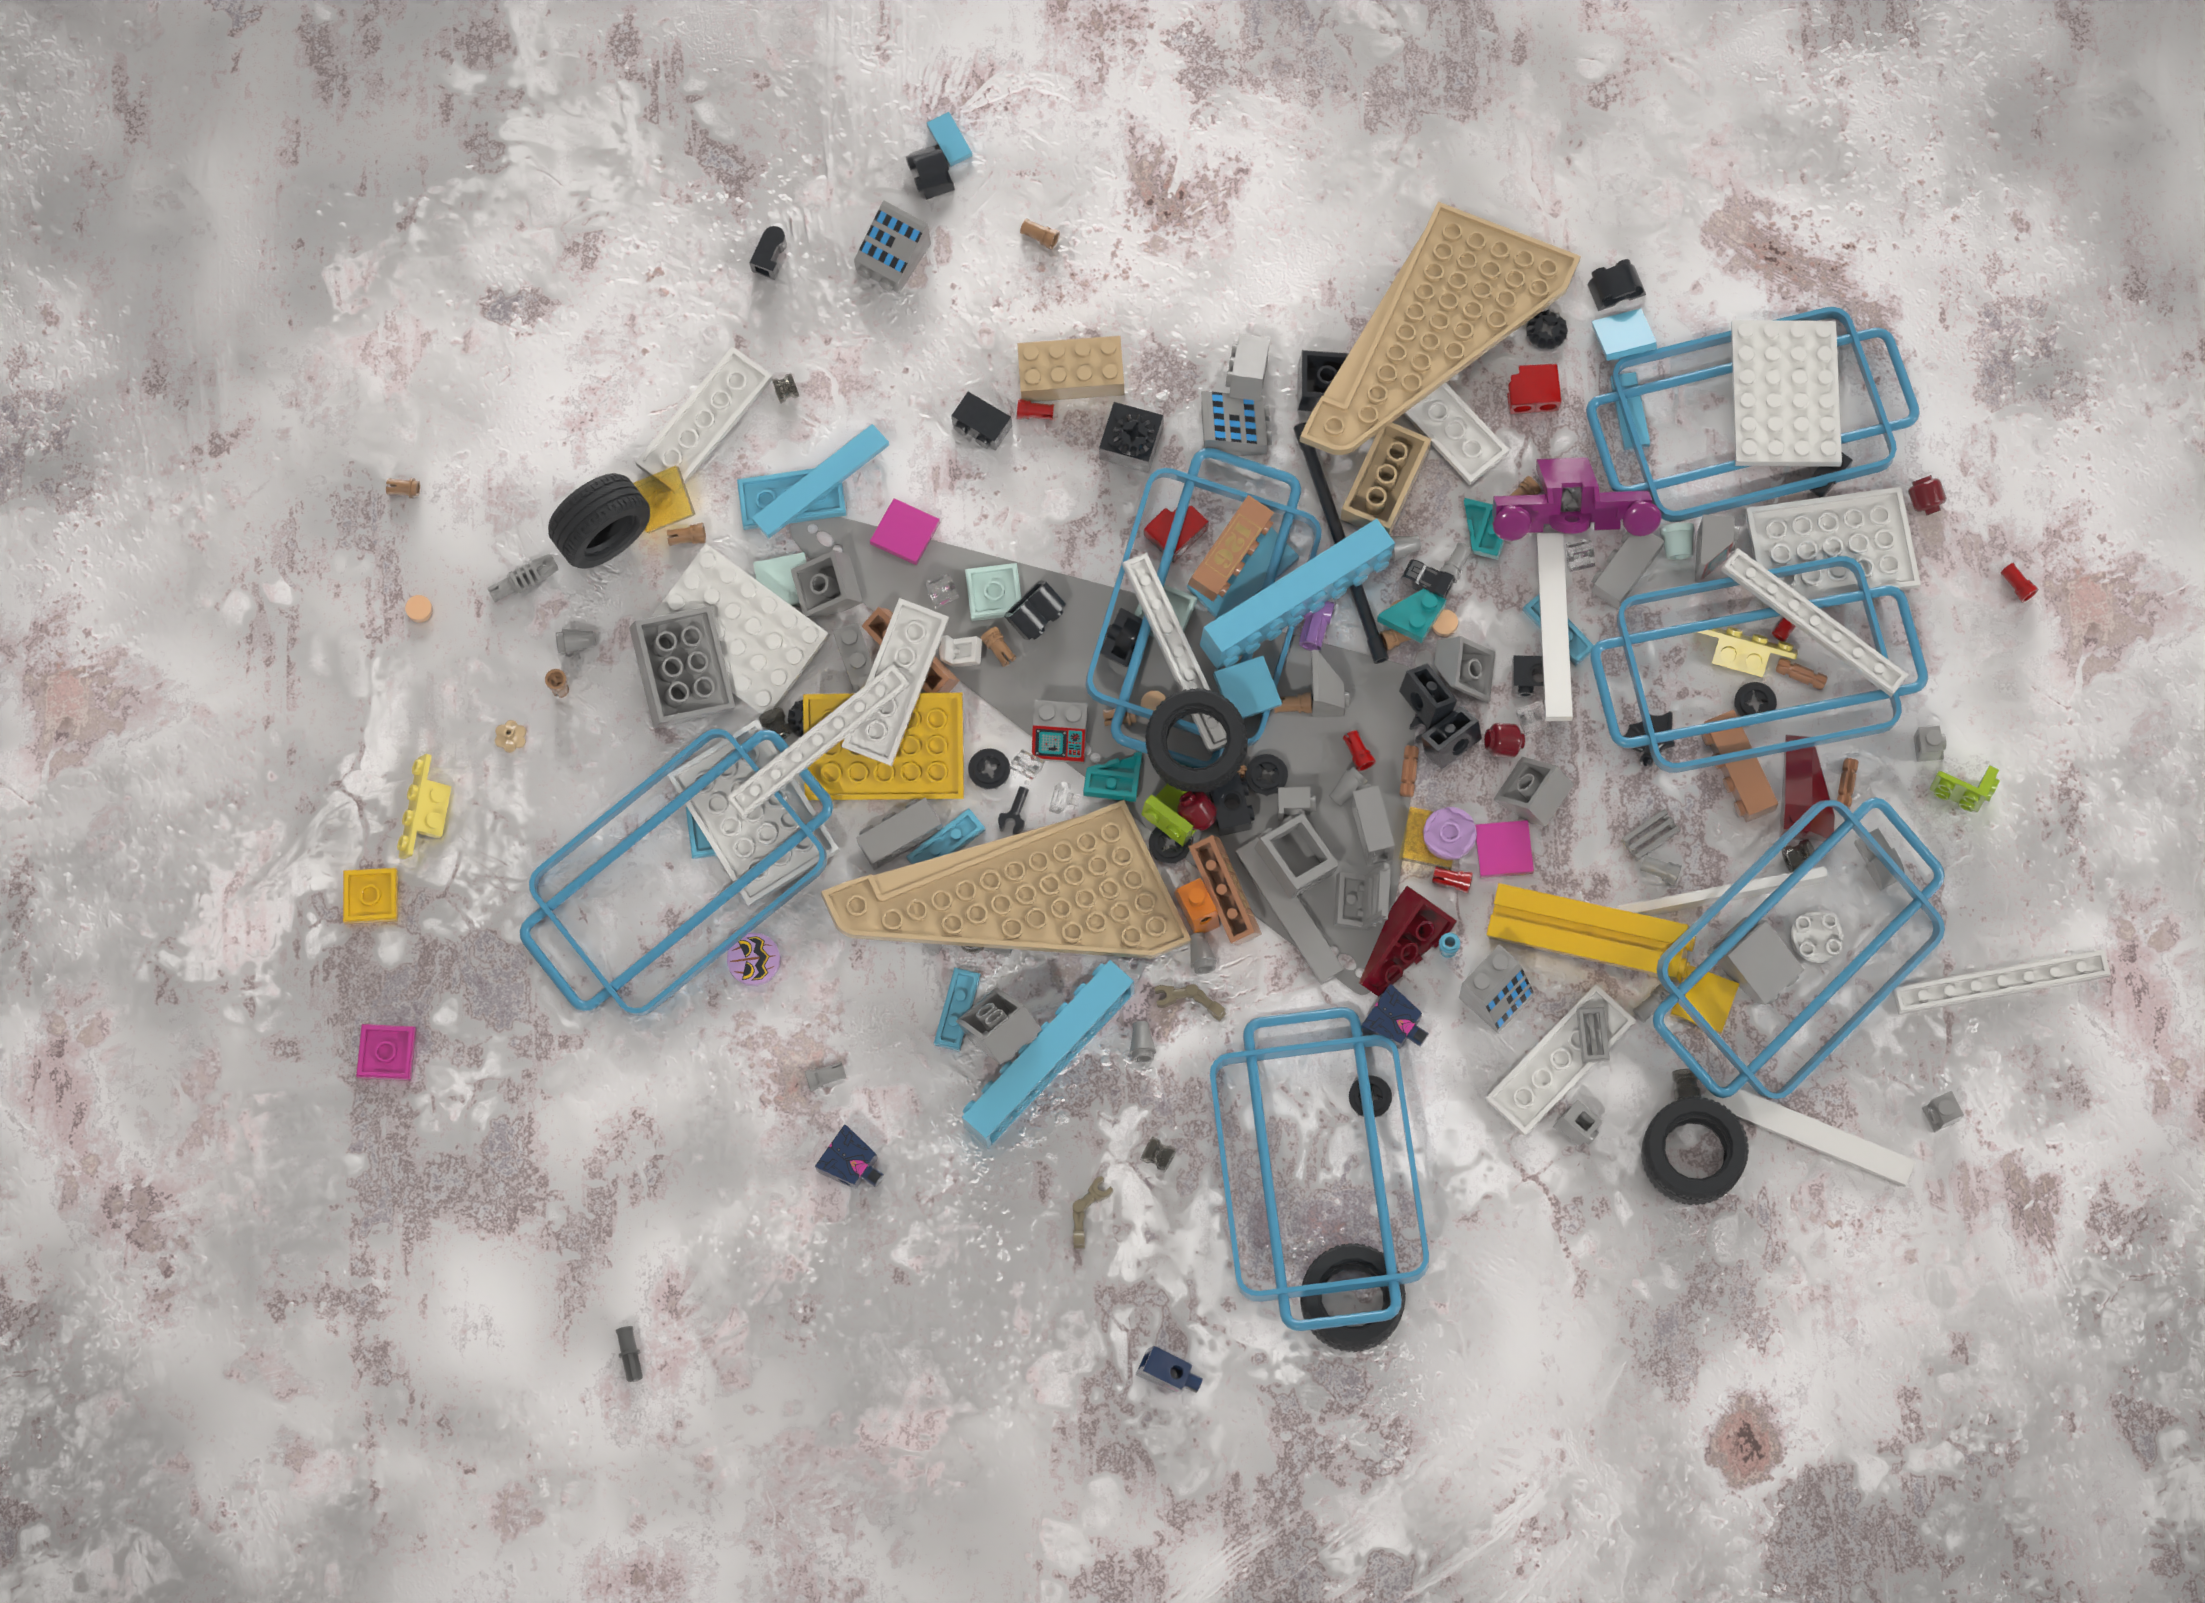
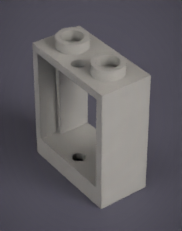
[1351,784,1395,866]
[1255,813,1339,899]

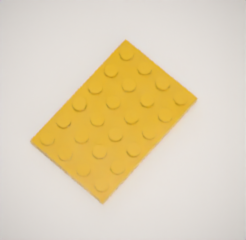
[803,692,964,800]

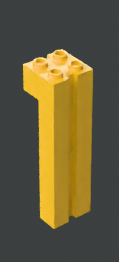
[1486,883,1696,983]

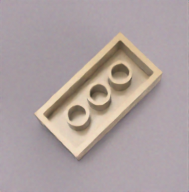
[1017,336,1125,402]
[1341,423,1432,535]

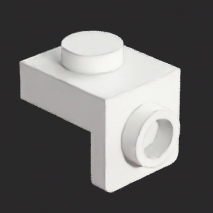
[939,635,982,668]

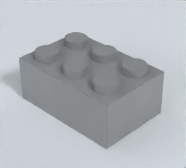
[956,987,1042,1065]

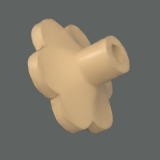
[495,720,526,753]

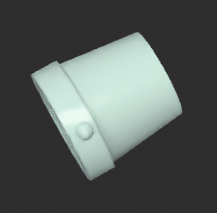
[1660,523,1694,560]

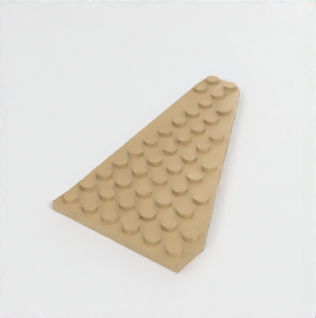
[1300,202,1581,455]
[821,800,1191,959]

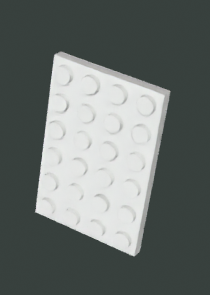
[1731,320,1842,466]
[1745,487,1921,608]
[651,543,831,719]
[668,719,840,908]

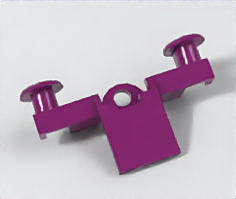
[1492,457,1661,541]

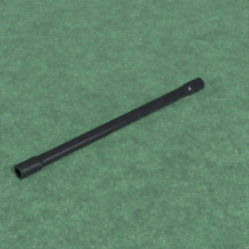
[1293,422,1389,664]

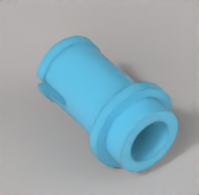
[1439,933,1460,958]

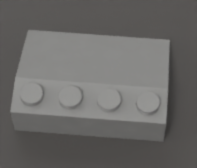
[629,606,735,729]

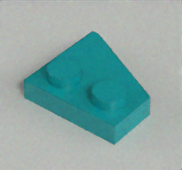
[1464,498,1505,560]
[1377,588,1447,644]
[1083,752,1142,802]

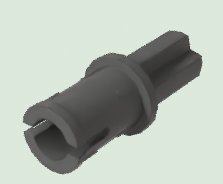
[616,1326,643,1382]

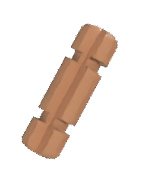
[1776,658,1828,690]
[1399,745,1419,797]
[1837,758,1859,809]

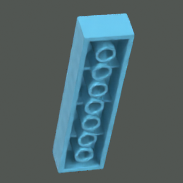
[1200,519,1395,670]
[962,960,1135,1149]

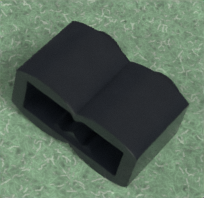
[1004,580,1066,640]

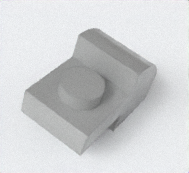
[1854,828,1905,891]

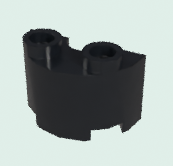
[905,144,955,200]
[1587,259,1646,311]
[1100,608,1143,668]

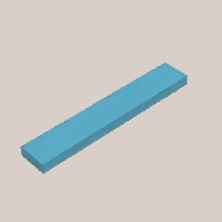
[751,424,889,539]

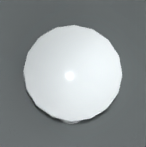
[1791,911,1844,963]

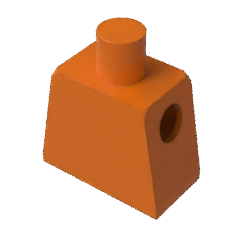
[1174,878,1220,934]

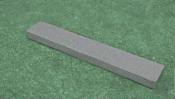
[1235,837,1344,985]

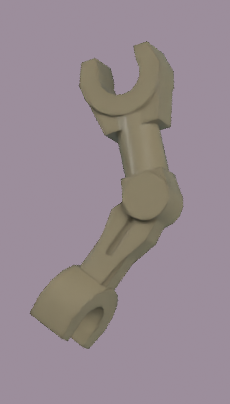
[1154,984,1226,1022]
[1072,1176,1113,1249]

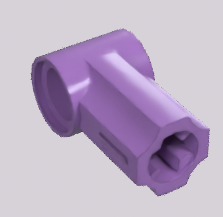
[1299,601,1335,651]

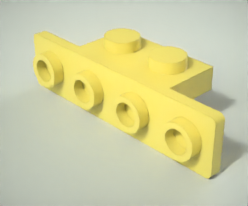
[1698,627,1798,677]
[397,754,452,859]

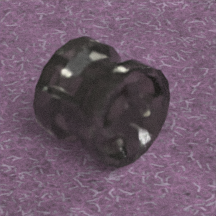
[771,373,799,404]

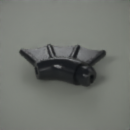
[1624,711,1675,768]

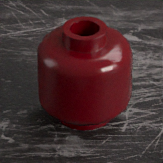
[1908,475,1947,516]
[1484,723,1525,758]
[1177,791,1217,831]

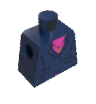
[1361,984,1429,1049]
[815,1124,884,1189]
[1135,1346,1203,1393]

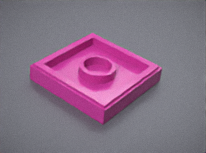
[870,498,940,566]
[1475,820,1534,878]
[356,1024,416,1081]

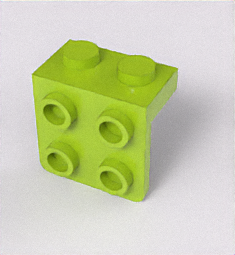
[1930,765,2000,812]
[1141,783,1197,846]

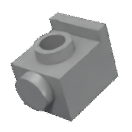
[1913,725,1946,762]
[1278,787,1316,820]
[1922,1091,1964,1132]
[1553,1100,1602,1146]

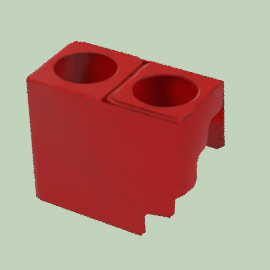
[1507,364,1562,414]
[1143,505,1209,563]

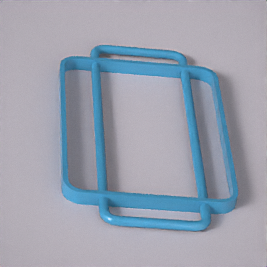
[1586,307,1920,522]
[1085,447,1322,769]
[1590,556,1928,773]
[520,729,833,1016]
[1653,797,1945,1099]
[1210,1007,1429,1331]

